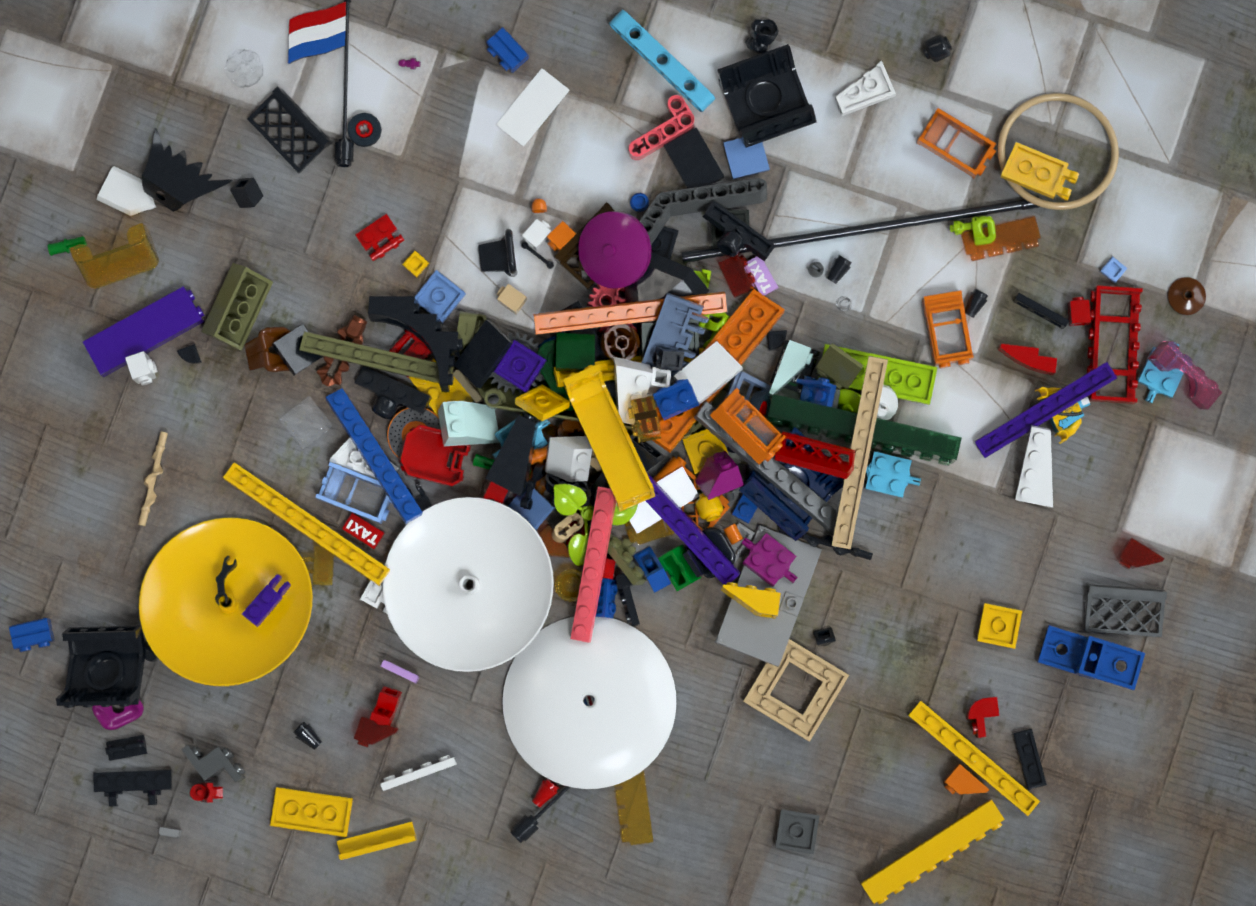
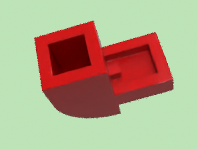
[370,686,402,726]
[966,697,999,738]

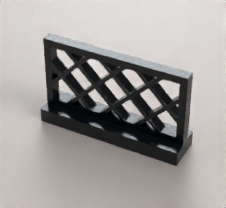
[247,86,333,174]

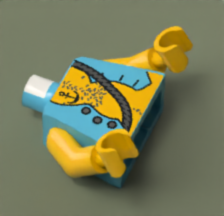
[1035,387,1090,444]

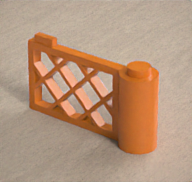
[653,456,730,531]

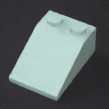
[438,401,500,446]

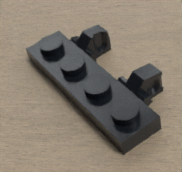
[93,770,172,807]

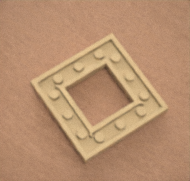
[743,639,849,742]

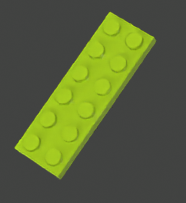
[817,344,938,405]

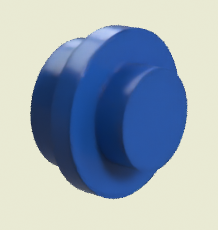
[630,193,649,212]

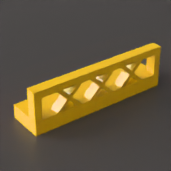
[337,821,417,860]

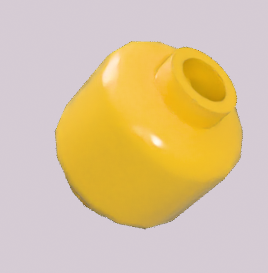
[695,493,723,522]

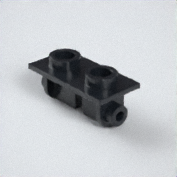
[105,735,148,761]

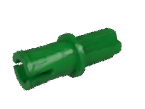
[48,236,87,256]

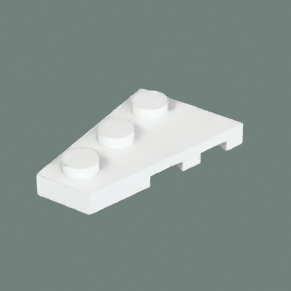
[836,61,896,116]
[329,437,399,480]

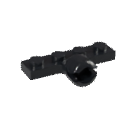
[703,201,776,261]
[355,366,432,420]

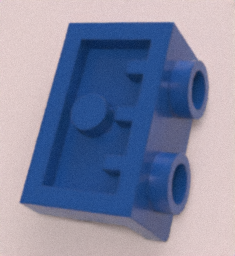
[796,376,836,408]
[652,379,700,421]
[596,578,618,619]

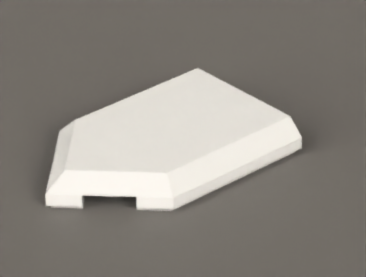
[97,166,156,216]

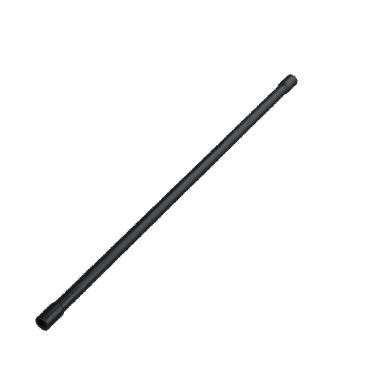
[682,196,1040,263]

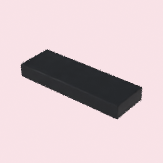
[1014,293,1069,329]
[1012,729,1047,790]

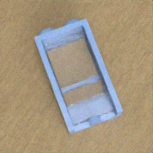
[315,462,392,524]

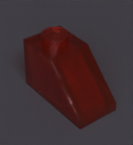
[1117,538,1165,569]
[354,717,399,747]

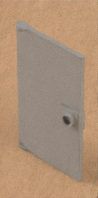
[715,525,822,667]

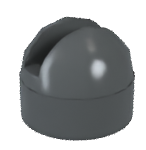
[808,262,824,278]

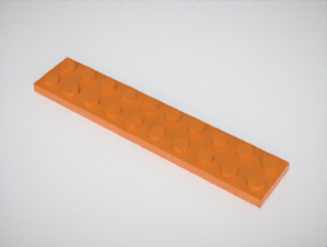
[639,289,785,453]

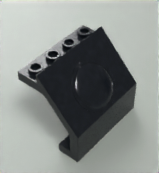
[717,44,817,148]
[56,625,146,708]

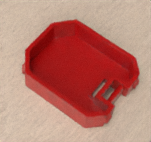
[399,425,471,487]

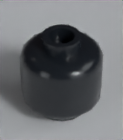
[923,34,952,62]

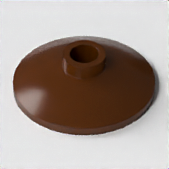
[1168,277,1206,315]

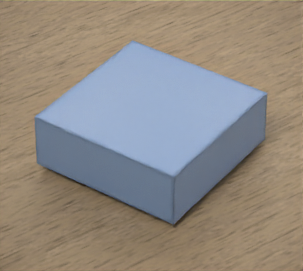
[1100,257,1127,284]

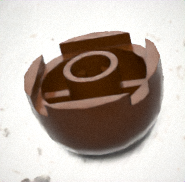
[600,324,640,361]

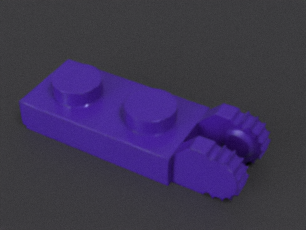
[242,574,291,627]

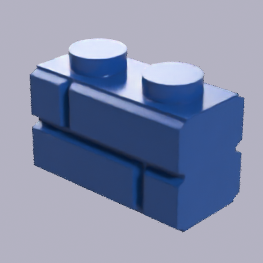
[486,28,529,73]
[9,618,55,652]

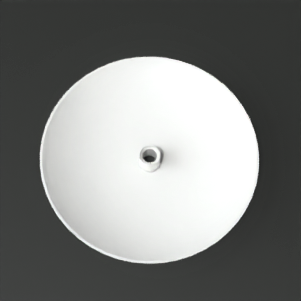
[383,497,554,672]
[503,617,676,789]

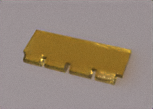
[615,770,653,845]

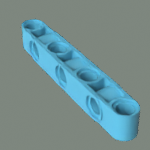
[609,10,715,112]

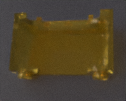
[69,223,159,289]

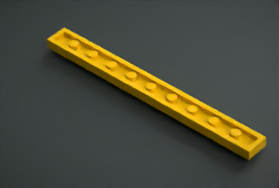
[223,462,390,586]

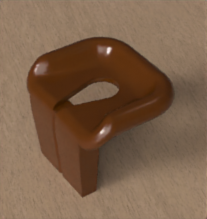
[244,326,291,372]

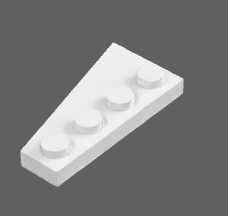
[1015,425,1053,507]

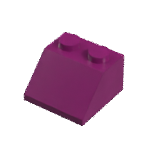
[695,451,744,500]

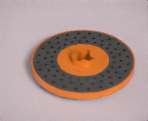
[387,408,441,458]

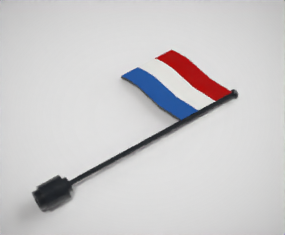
[288,0,354,167]

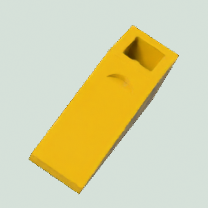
[721,582,781,619]

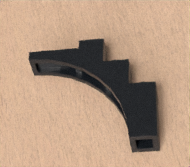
[368,296,463,392]

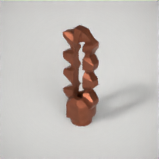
[316,315,367,387]

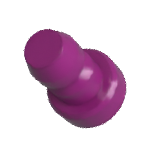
[399,58,421,70]

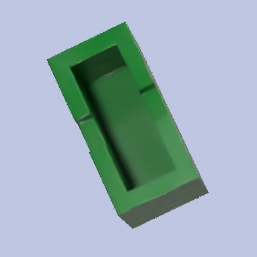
[658,544,702,591]

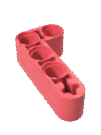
[629,95,695,160]

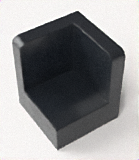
[230,178,263,208]

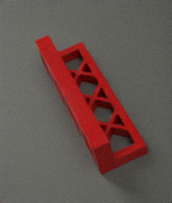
[774,431,855,479]

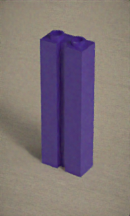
[83,286,205,377]

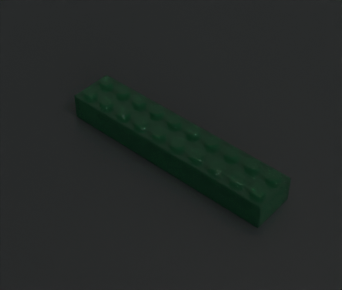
[767,394,962,466]

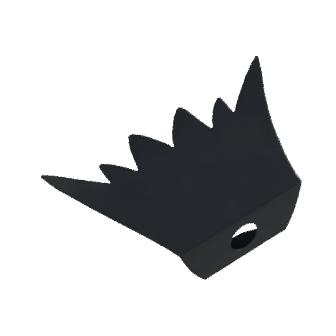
[142,128,233,212]

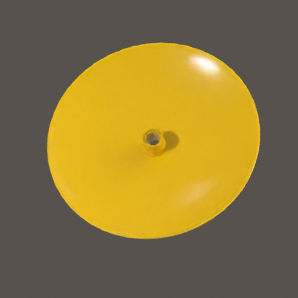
[139,518,313,686]

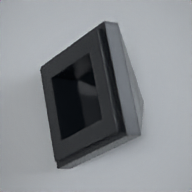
[813,627,836,646]

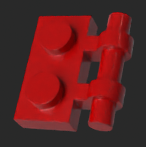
[355,214,404,261]

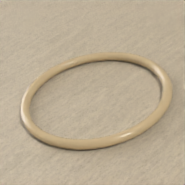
[998,93,1119,210]

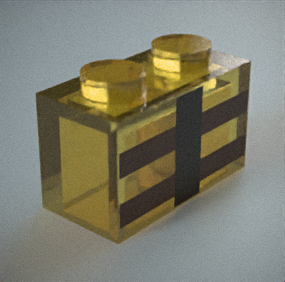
[627,396,661,443]

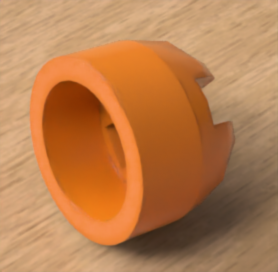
[532,198,547,213]

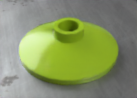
[838,389,861,416]

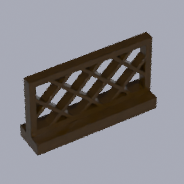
[554,202,615,290]

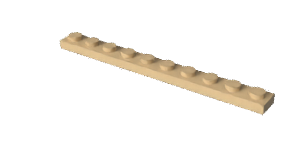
[832,356,888,549]

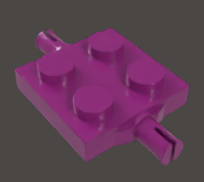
[741,533,798,587]

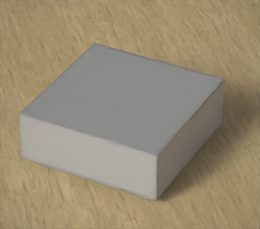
[159,827,182,838]

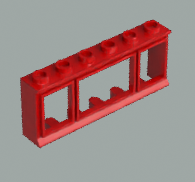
[1087,285,1143,404]

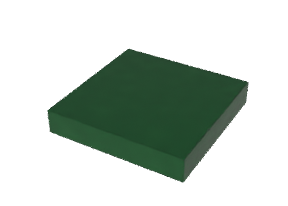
[556,333,595,372]

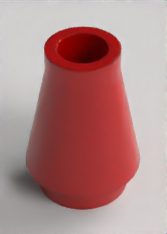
[532,778,559,808]

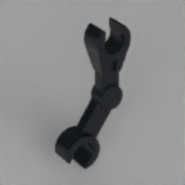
[520,464,546,510]
[215,556,237,605]

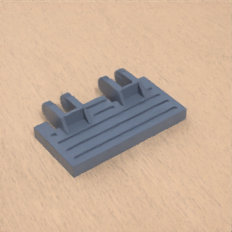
[642,293,709,377]

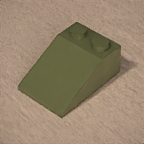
[815,343,863,389]

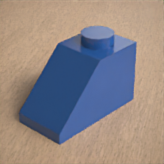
[633,546,671,593]

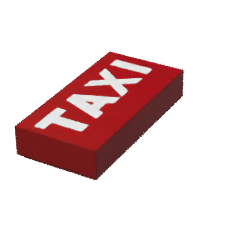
[342,513,385,550]

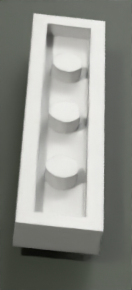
[381,755,457,791]

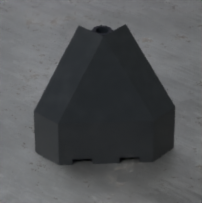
[625,252,709,333]

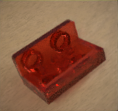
[718,253,756,298]

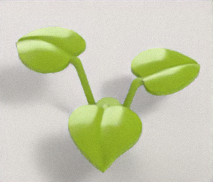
[554,484,638,566]

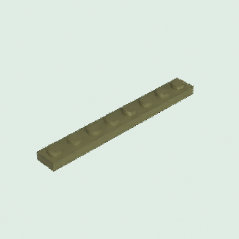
[300,331,454,384]

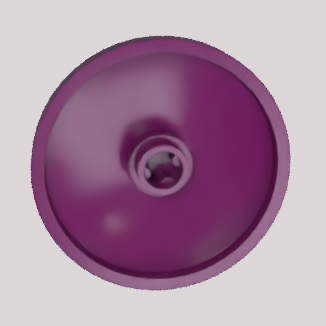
[579,211,651,288]

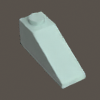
[769,340,813,397]

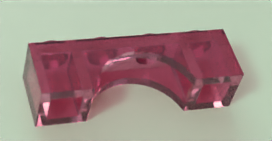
[1148,341,1222,410]

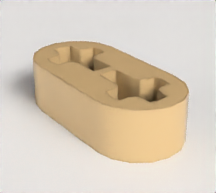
[551,513,584,543]

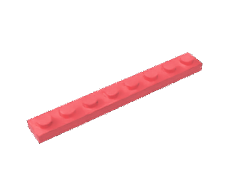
[570,486,616,643]

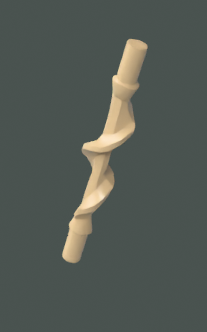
[138,431,168,526]

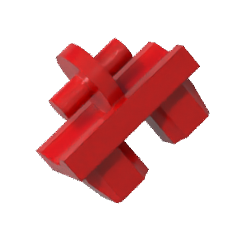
[189,783,223,803]

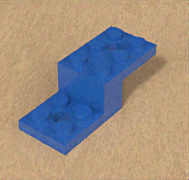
[1037,625,1145,691]

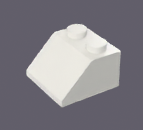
[545,436,592,482]

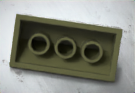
[201,263,273,351]

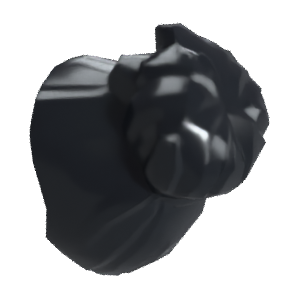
[745,19,779,54]

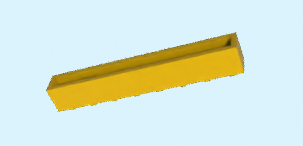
[860,800,1005,905]

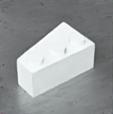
[613,357,653,426]

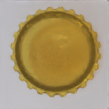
[554,569,582,602]

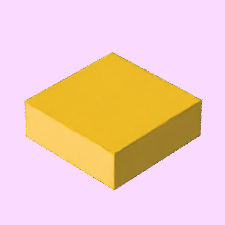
[402,251,429,278]

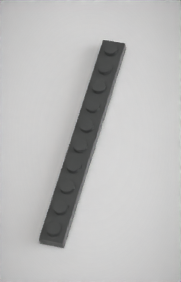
[693,401,838,535]

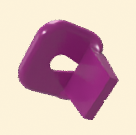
[92,699,144,730]

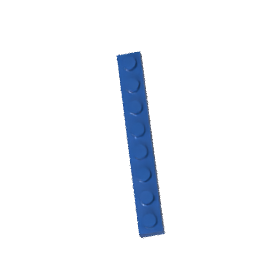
[326,388,423,524]

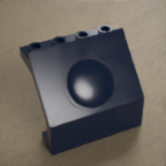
[739,427,844,541]

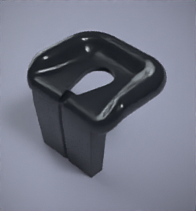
[478,229,518,277]
[683,527,736,578]

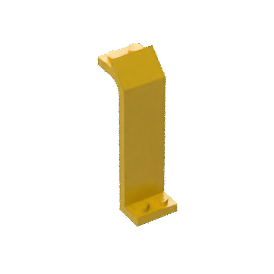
[562,364,655,512]

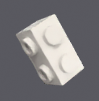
[125,351,158,385]

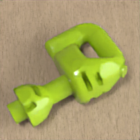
[950,216,996,246]
[698,312,730,348]

